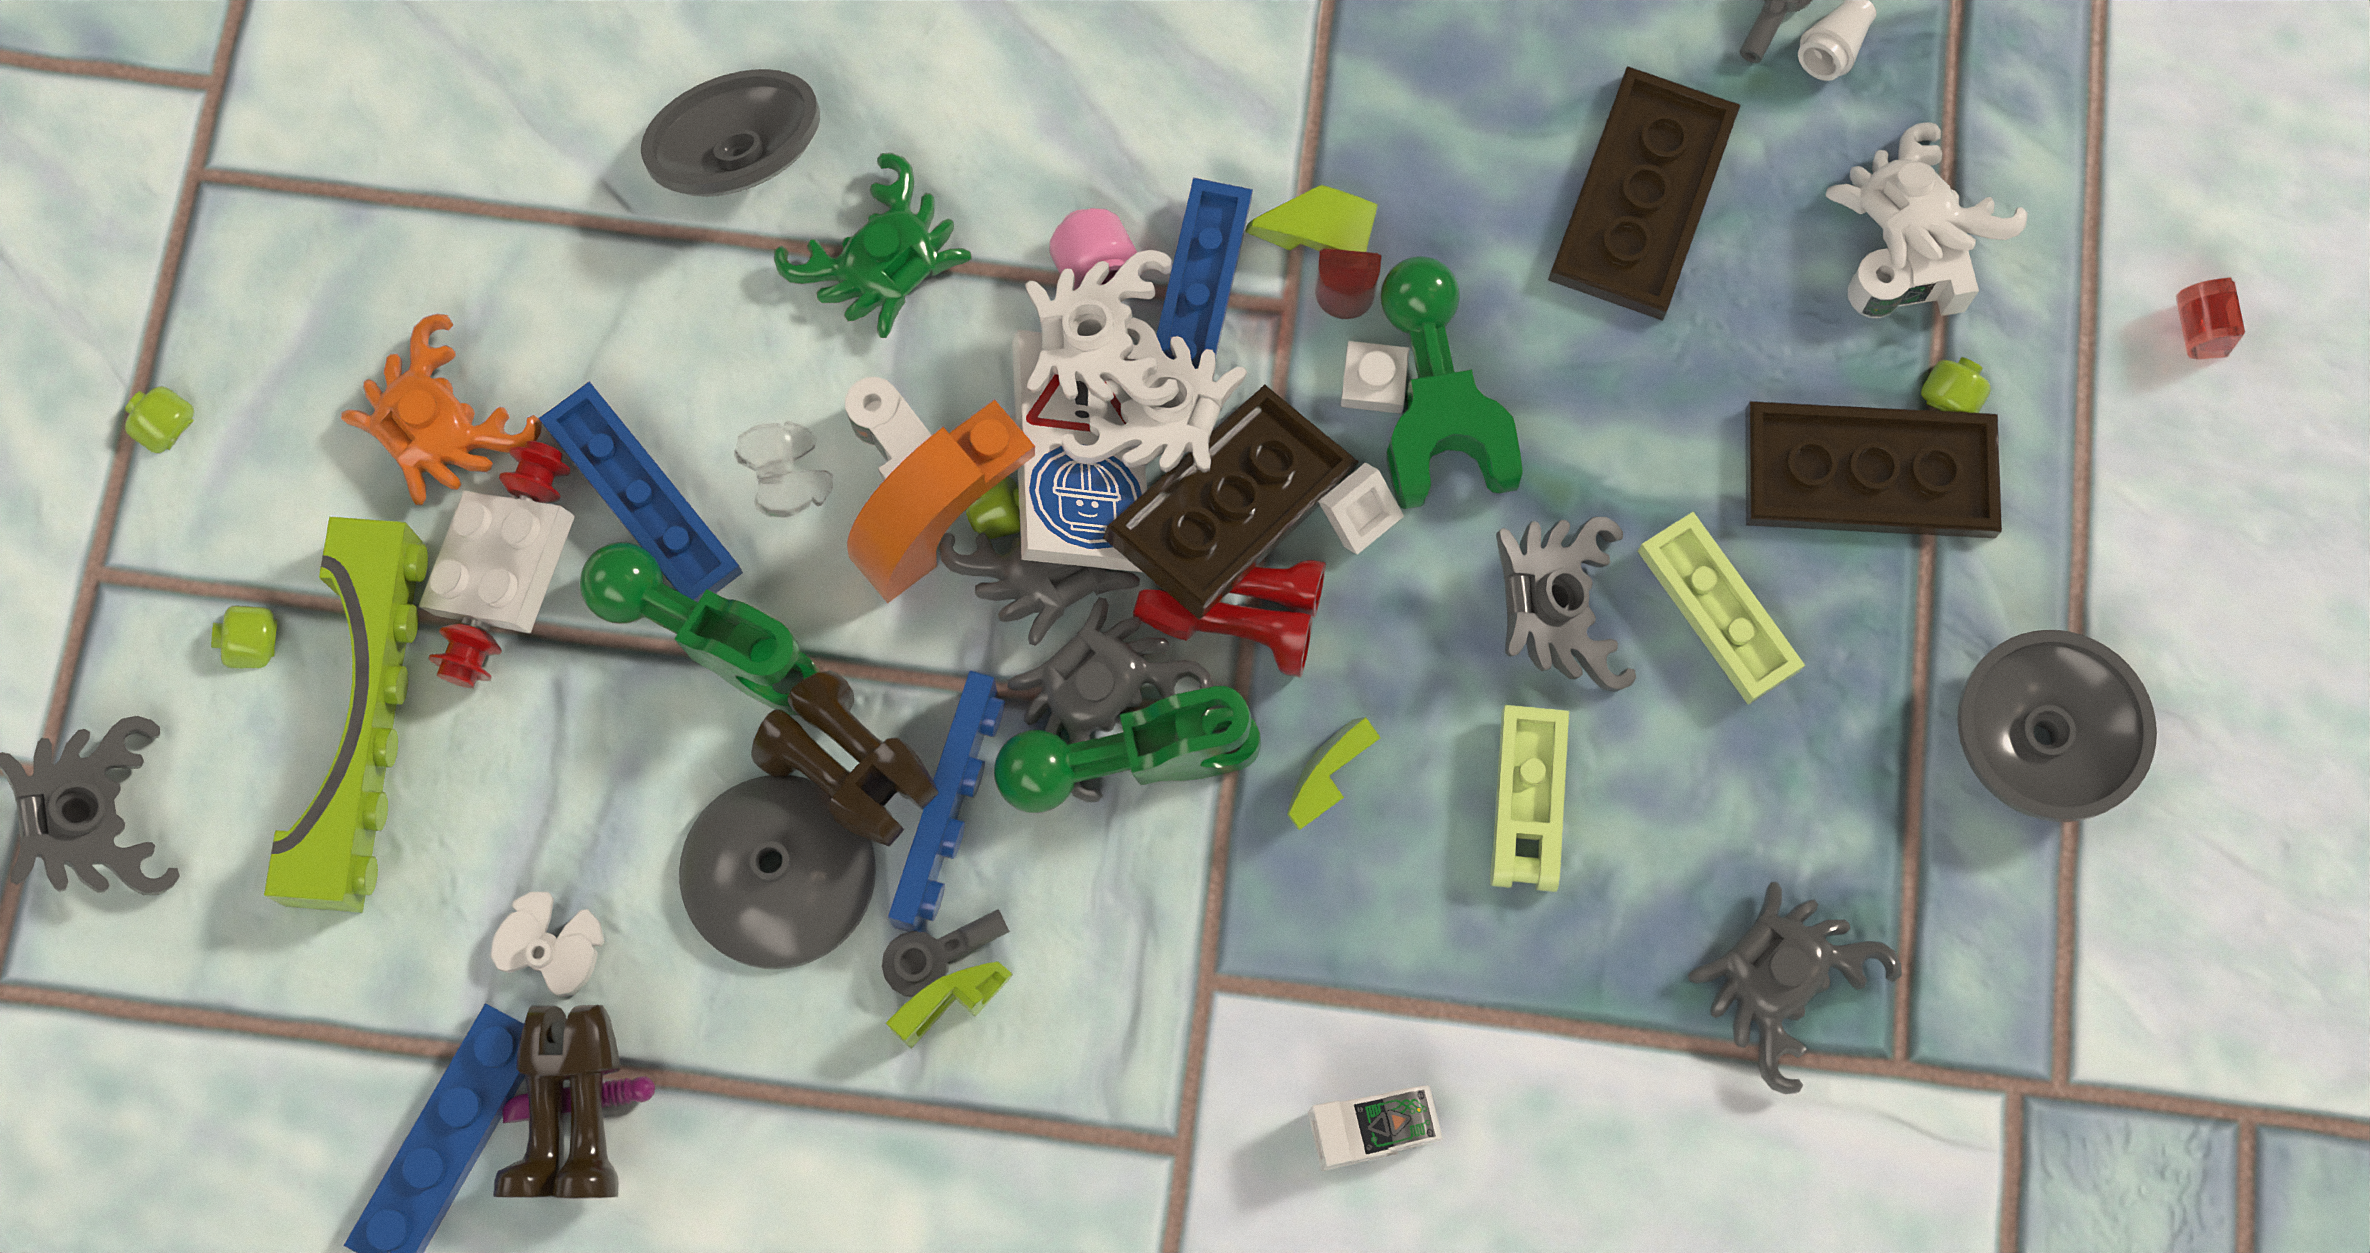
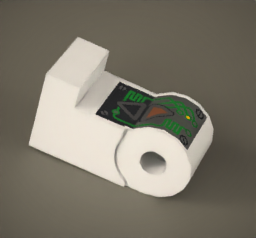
[1848,243,1979,318]
[845,377,932,481]
[1308,1086,1443,1171]

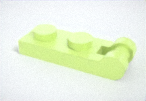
[1490,705,1569,892]

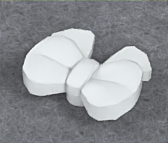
[491,892,604,997]

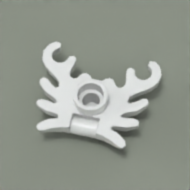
[1826,122,2028,269]
[1025,250,1179,406]
[1061,318,1247,472]

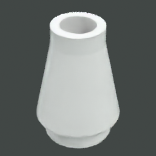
[1798,0,1876,81]

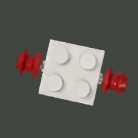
[419,441,575,688]

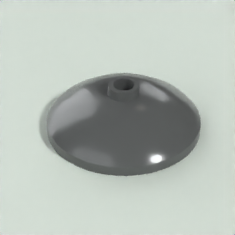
[641,69,820,197]
[1957,630,2157,822]
[679,775,876,969]

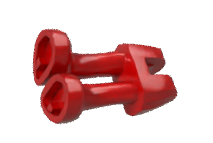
[1133,560,1326,678]

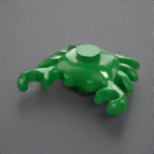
[774,153,972,338]

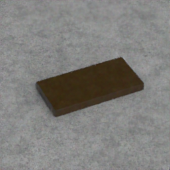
[1548,66,1741,321]
[1103,385,1359,620]
[1745,401,2002,538]

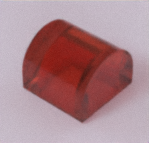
[1315,248,1381,319]
[2176,277,2245,359]

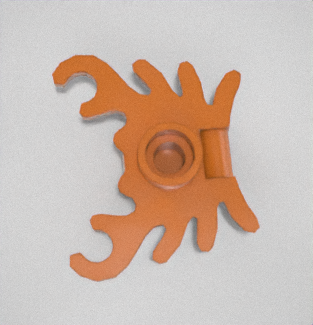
[341,314,542,505]

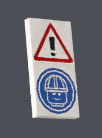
[1012,330,1147,572]

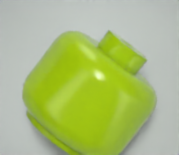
[1921,357,1991,413]
[125,386,194,453]
[965,476,1020,539]
[211,605,278,668]

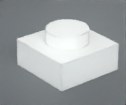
[1341,341,1410,414]
[1318,463,1404,555]

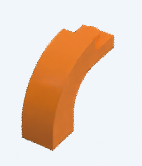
[847,399,1035,603]

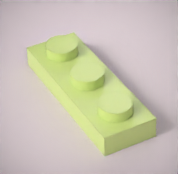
[1637,512,1805,705]

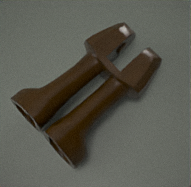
[751,670,939,847]
[493,1005,620,1198]

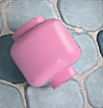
[1049,208,1137,291]

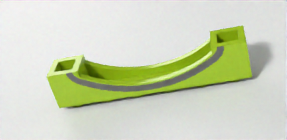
[264,516,428,913]

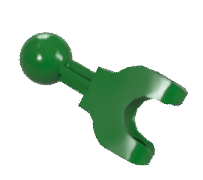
[1381,256,1523,510]
[580,542,820,715]
[994,686,1261,813]

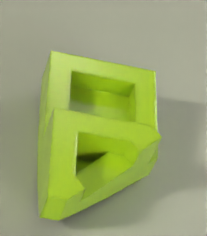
[1245,185,1378,266]
[1287,717,1381,830]
[885,961,1013,1049]

